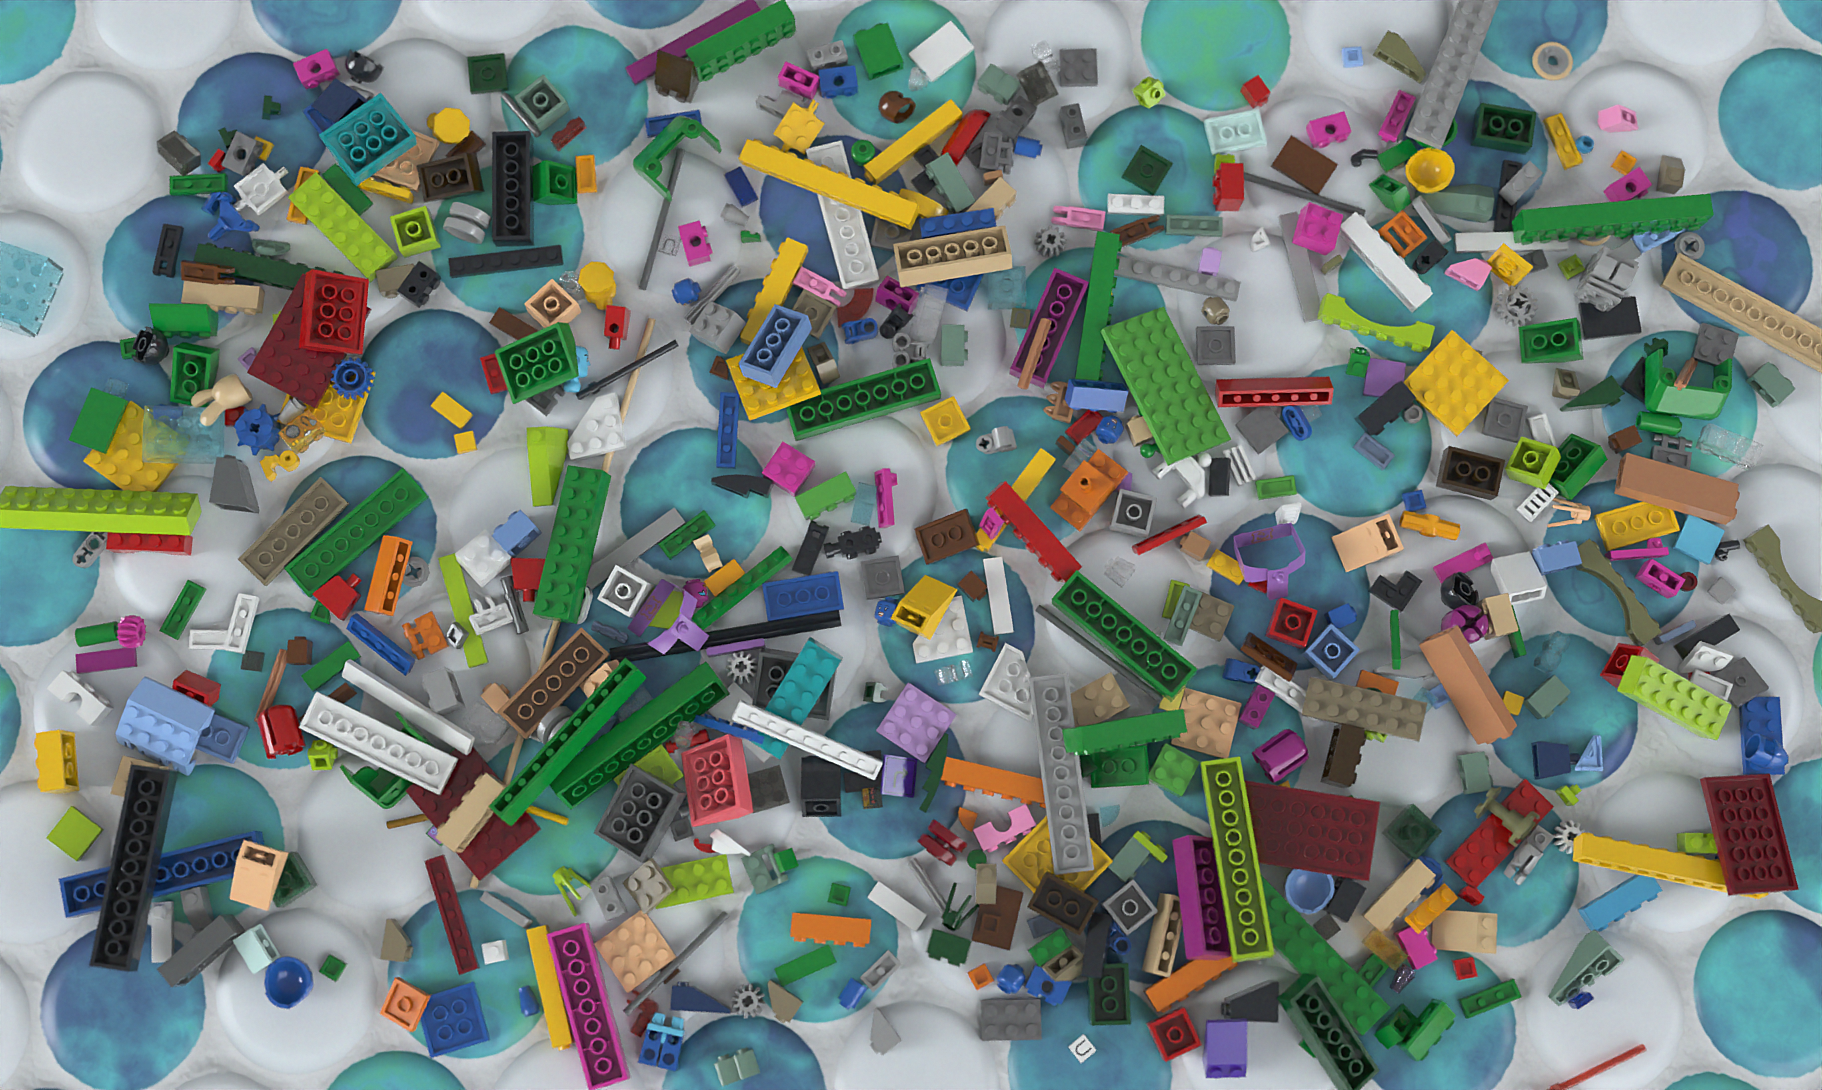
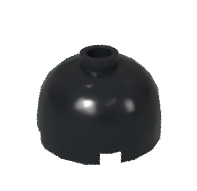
[345,49,384,84]
[132,326,169,366]
[1440,572,1479,610]

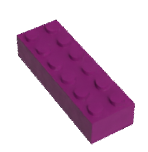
[1009,267,1089,389]
[1173,835,1232,961]

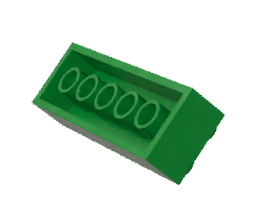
[686,0,796,82]
[1062,709,1187,756]

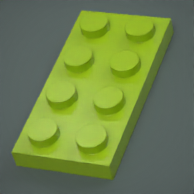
[656,854,734,909]

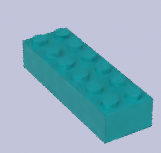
[750,637,843,759]

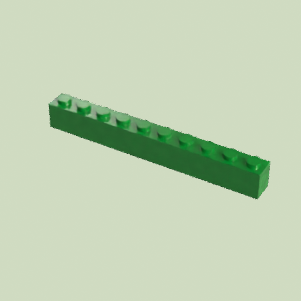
[488,658,647,826]

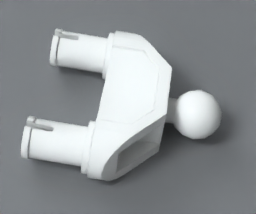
[1152,452,1212,509]

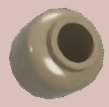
[1201,297,1230,325]

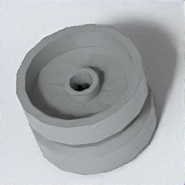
[443,202,491,244]
[537,706,574,745]

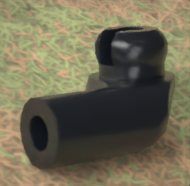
[1350,149,1378,167]
[1715,540,1740,561]

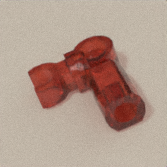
[626,990,659,1038]

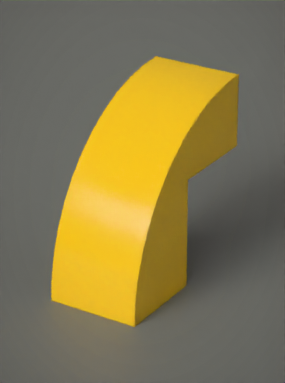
[899,188,949,219]

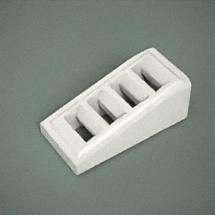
[1516,483,1559,522]
[1275,502,1302,525]

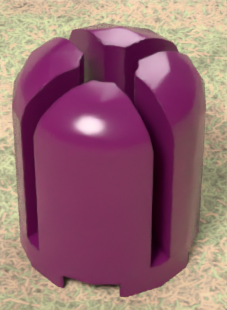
[1441,605,1489,645]
[1252,729,1309,783]

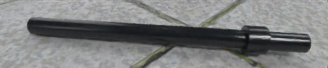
[576,340,679,400]

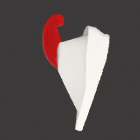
[693,829,751,857]

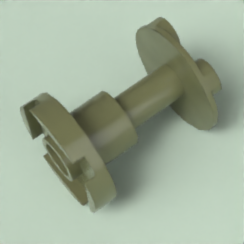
[1474,787,1540,847]

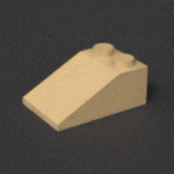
[1431,910,1497,954]

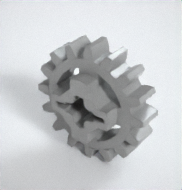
[1495,285,1538,327]

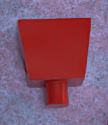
[604,305,631,350]
[511,558,545,603]
[312,573,362,621]

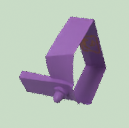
[1234,522,1305,601]
[627,579,709,654]

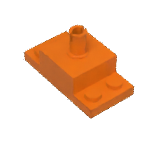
[1050,449,1128,532]

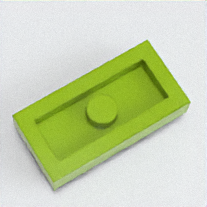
[1131,830,1168,863]

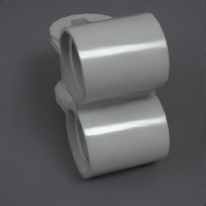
[892,333,929,369]
[976,426,1017,454]

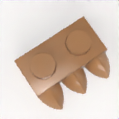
[1043,381,1074,424]

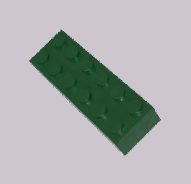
[1277,973,1380,1090]

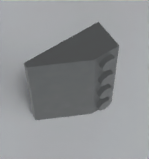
[752,648,837,720]
[593,764,687,863]

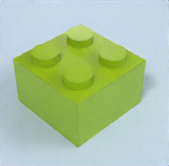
[390,206,441,258]
[1505,436,1561,490]

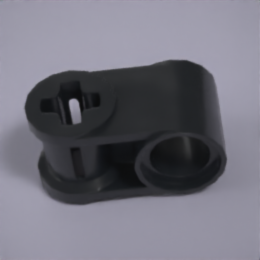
[1412,239,1449,274]
[879,303,914,339]

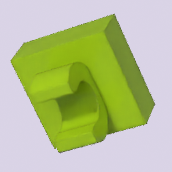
[1214,153,1235,174]
[1558,254,1585,280]
[1555,784,1581,806]

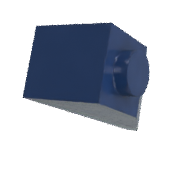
[670,981,732,1014]

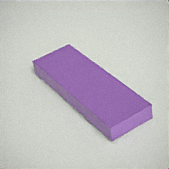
[706,638,766,658]

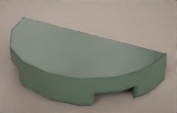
[252,239,290,256]

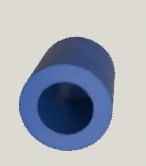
[1014,136,1043,159]
[838,978,868,1010]

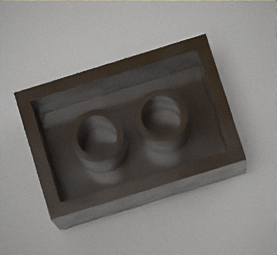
[1435,446,1505,500]
[1320,723,1366,788]
[1027,870,1099,936]

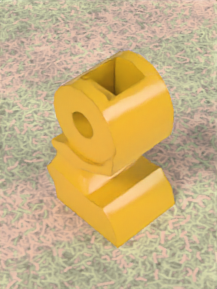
[259,450,300,482]

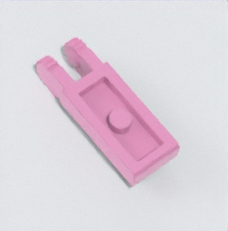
[1051,206,1106,232]
[792,267,847,307]

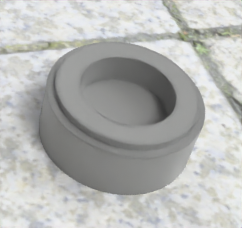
[1402,404,1423,424]

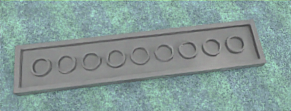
[1406,0,1499,149]
[1029,673,1094,875]

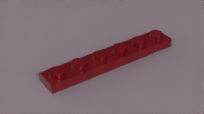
[424,855,480,975]

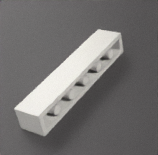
[1338,212,1433,313]

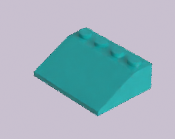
[319,93,417,186]

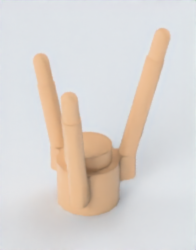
[1547,498,1591,528]

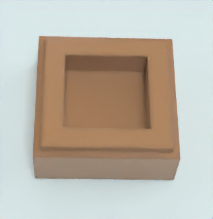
[983,170,1003,186]

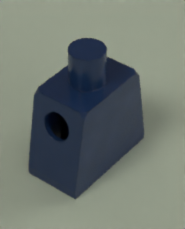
[1531,741,1580,780]

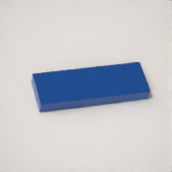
[645,110,702,138]

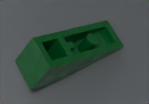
[1560,375,1625,412]

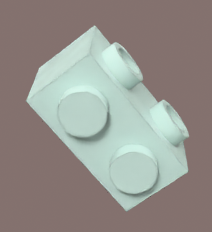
[233,924,281,974]

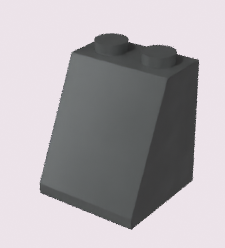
[209,455,259,514]

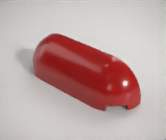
[940,109,992,167]

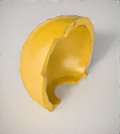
[1405,148,1455,193]

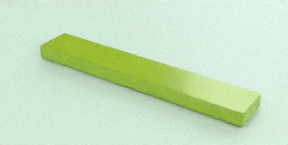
[438,553,489,668]

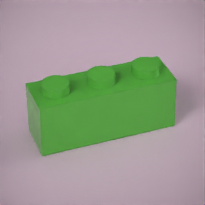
[795,471,857,520]

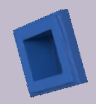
[201,192,220,215]

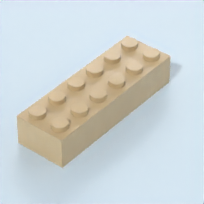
[893,225,1013,287]

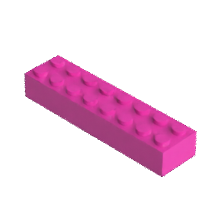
[546,922,631,1090]

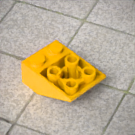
[891,575,957,640]

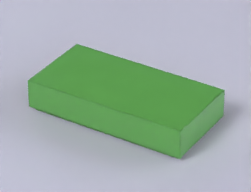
[1255,475,1297,500]

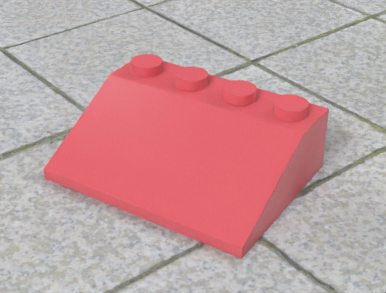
[681,734,754,827]

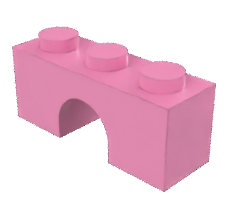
[972,804,1036,853]

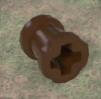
[976,631,999,652]

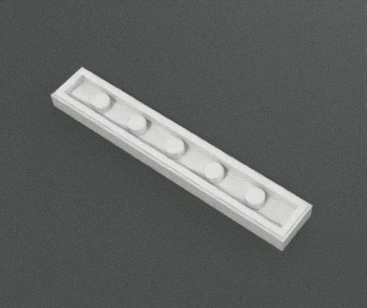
[1454,232,1568,253]

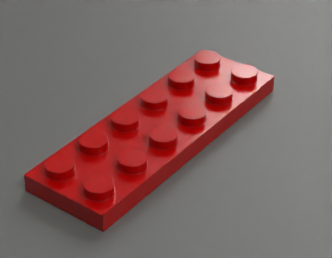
[1444,779,1554,888]

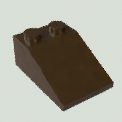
[655,50,699,103]
[417,153,484,202]

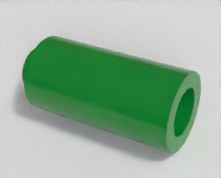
[1635,411,1682,436]
[75,621,119,647]

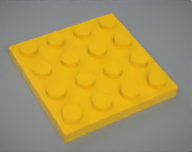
[1403,330,1509,437]
[726,346,821,421]
[277,371,376,444]
[83,401,193,492]
[1002,815,1113,893]

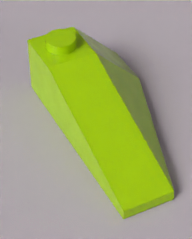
[527,426,569,507]

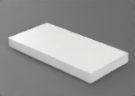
[708,682,772,763]

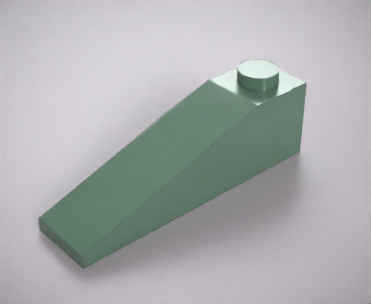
[1412,184,1495,223]
[1548,930,1624,1006]

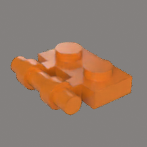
[402,611,449,660]

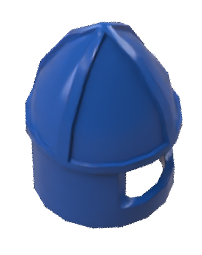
[1743,733,1789,769]

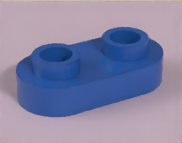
[1282,405,1312,441]

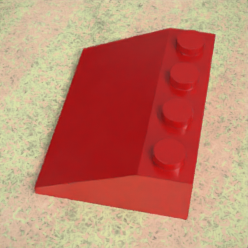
[299,269,369,355]

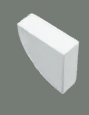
[1251,227,1270,252]

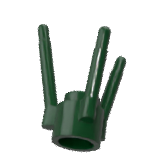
[941,882,979,932]

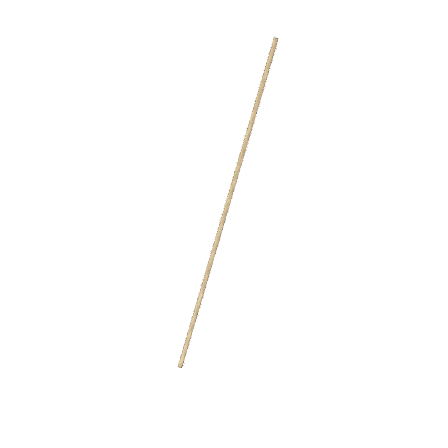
[469,318,656,889]

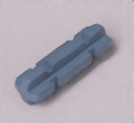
[591,621,629,644]

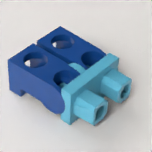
[638,1012,685,1071]

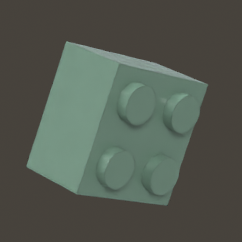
[514,74,570,132]

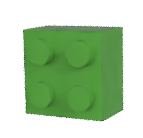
[1149,743,1200,798]

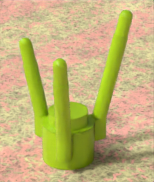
[552,866,591,916]

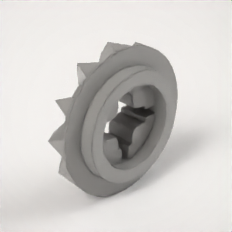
[1674,232,1705,261]
[402,557,430,588]

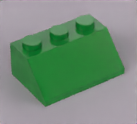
[149,303,219,339]
[1549,433,1608,500]
[1396,999,1456,1061]

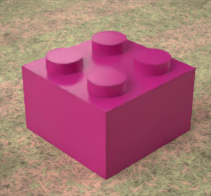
[1292,202,1343,256]
[762,441,816,497]

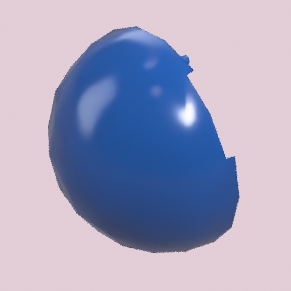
[264,956,314,1009]

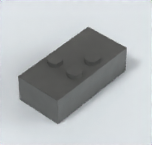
[157,914,246,987]

